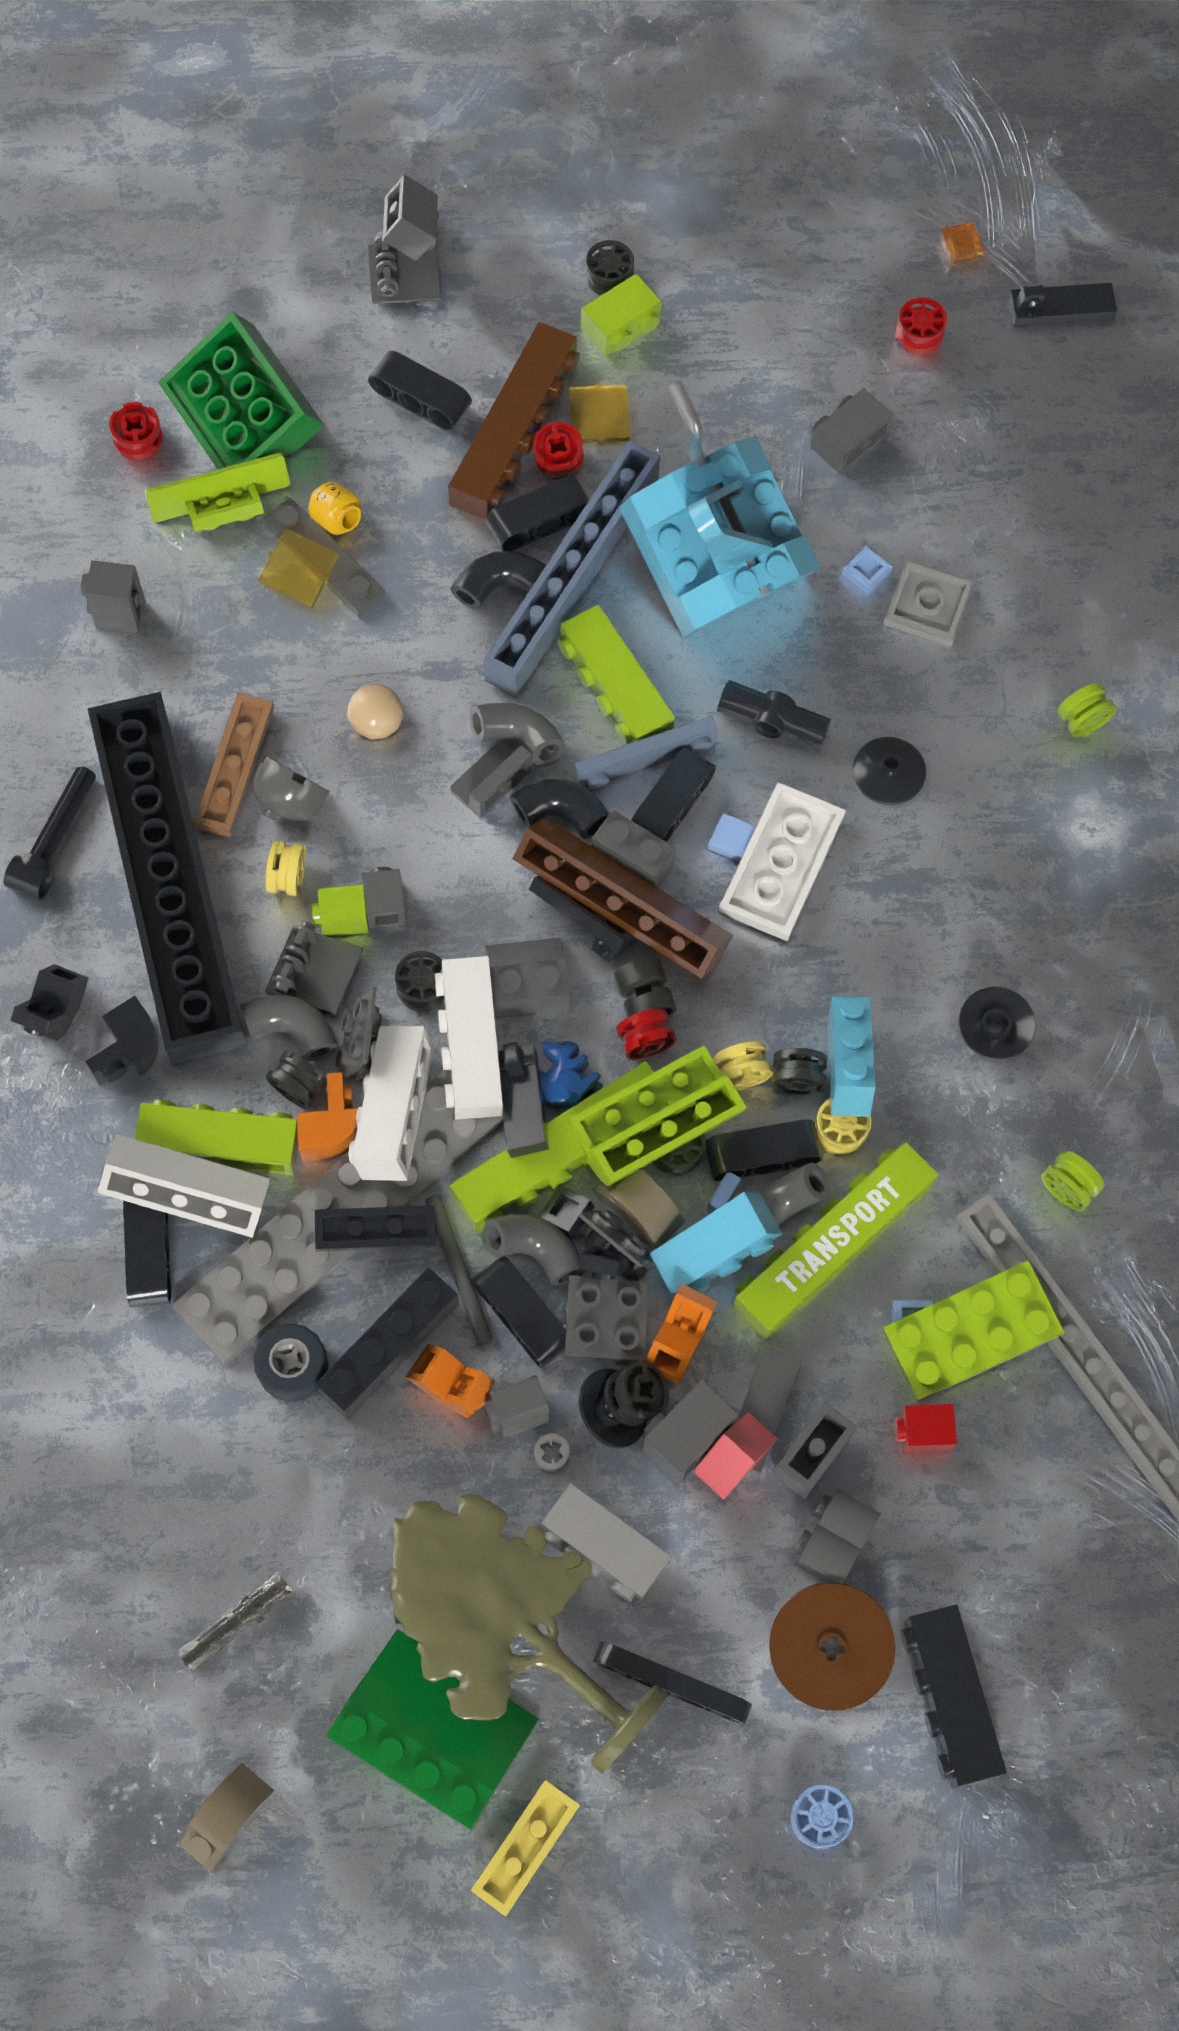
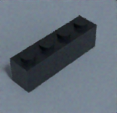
[315,1267,459,1421]
[900,1604,1007,1789]

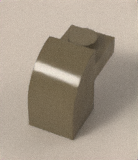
[593,1169,686,1248]
[178,1763,275,1873]

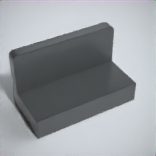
[450,741,532,819]

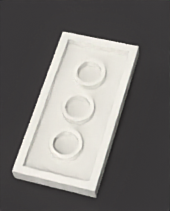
[718,782,846,942]

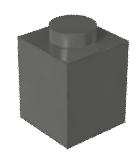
[362,867,407,929]

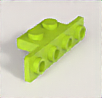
[145,453,290,532]

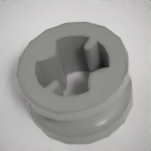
[534,1433,570,1473]

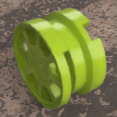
[1057,683,1117,738]
[1041,1151,1105,1212]

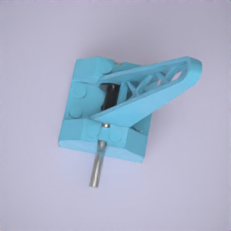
[619,381,821,638]

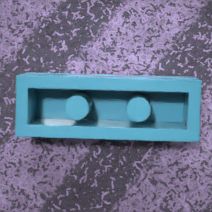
[827,996,875,1117]
[650,1192,783,1295]

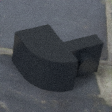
[11,964,89,1041]
[85,995,159,1086]

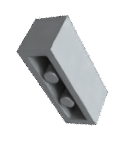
[541,1483,672,1602]

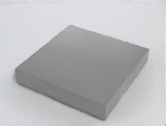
[883,560,975,647]

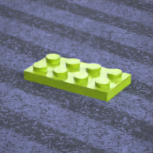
[883,1260,1065,1402]

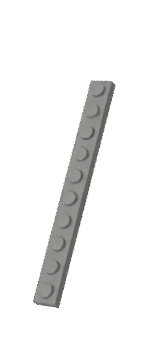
[956,1193,1179,1522]

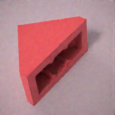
[693,1412,778,1500]

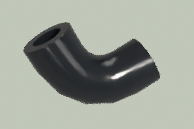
[450,551,547,609]
[510,779,610,839]

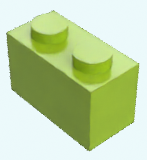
[581,274,662,357]

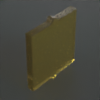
[569,383,630,445]
[258,528,340,608]

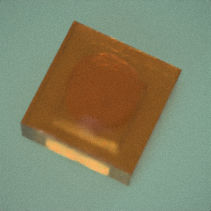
[939,222,984,265]

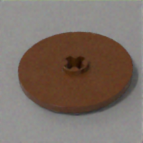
[769,1582,895,1711]

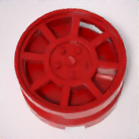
[895,297,947,355]
[109,402,163,460]
[533,422,584,480]
[616,1008,677,1060]

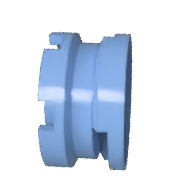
[791,1785,853,1849]

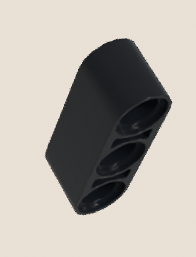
[368,350,472,431]
[485,476,589,551]
[631,747,717,842]
[705,1119,823,1182]
[123,1200,171,1307]
[471,1256,566,1369]

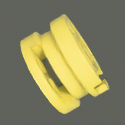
[266,840,306,897]
[712,1041,773,1091]
[815,1098,872,1156]

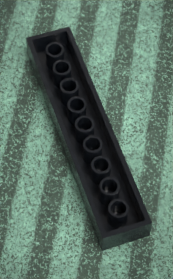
[87,691,247,1065]

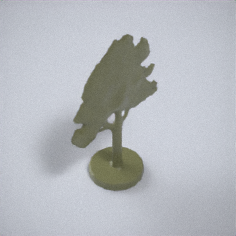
[389,1493,668,1774]

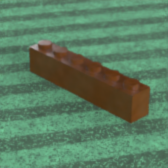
[448,322,580,519]
[512,817,734,979]

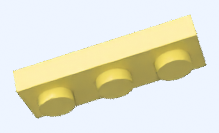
[470,1780,580,1917]

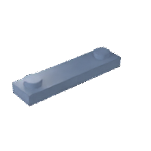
[574,716,718,790]

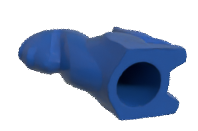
[540,1041,603,1109]

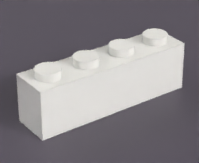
[435,956,503,1120]
[349,1026,434,1181]
[97,1134,270,1238]

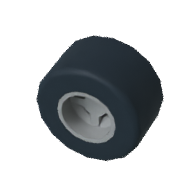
[253,1323,329,1402]

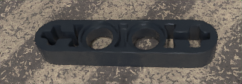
[593,1641,752,1725]

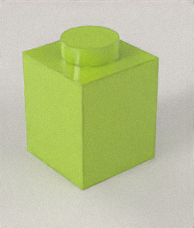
[312,884,369,937]

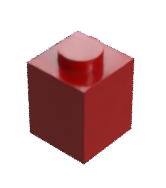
[894,1404,957,1454]

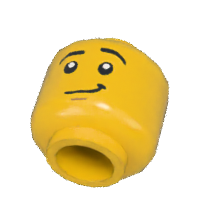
[308,481,361,535]

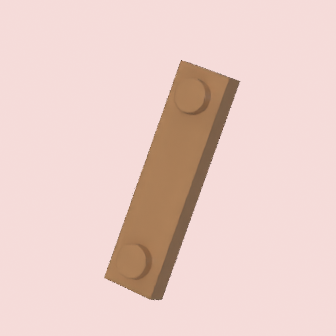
[194,693,274,837]

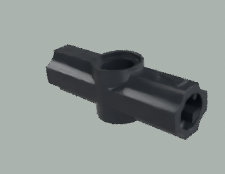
[717,680,831,750]

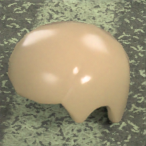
[347,683,403,740]

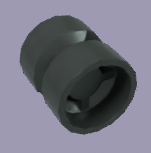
[614,957,677,1018]

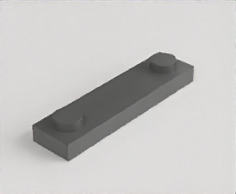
[263,497,386,618]

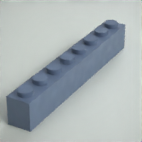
[484,440,660,697]

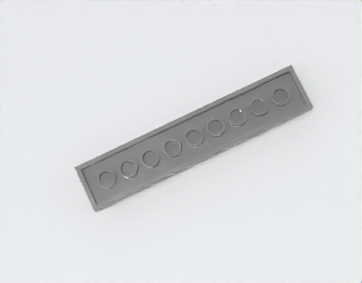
[171,1070,504,1366]

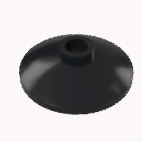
[852,737,926,805]
[958,987,1036,1060]
[579,1368,647,1448]

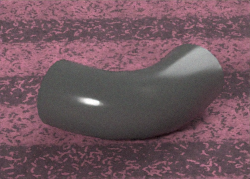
[470,702,566,766]
[239,994,339,1062]
[759,1163,830,1226]
[484,1214,586,1287]

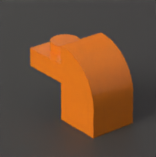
[297,1072,358,1162]
[645,1284,718,1385]
[405,1344,495,1419]

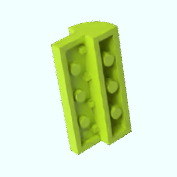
[568,1045,747,1186]

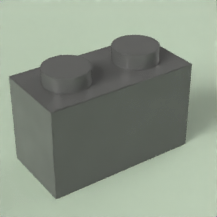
[382,174,439,261]
[811,388,894,475]
[81,560,146,634]
[592,810,676,888]
[772,1402,858,1500]

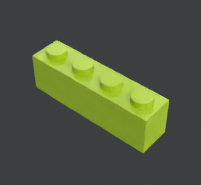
[558,604,675,744]
[135,1100,298,1175]

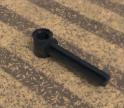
[3,766,96,900]

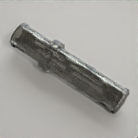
[176,1571,294,1673]

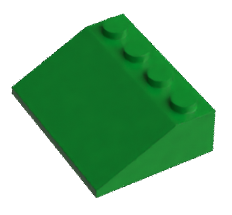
[158,311,325,469]
[325,1629,539,1832]

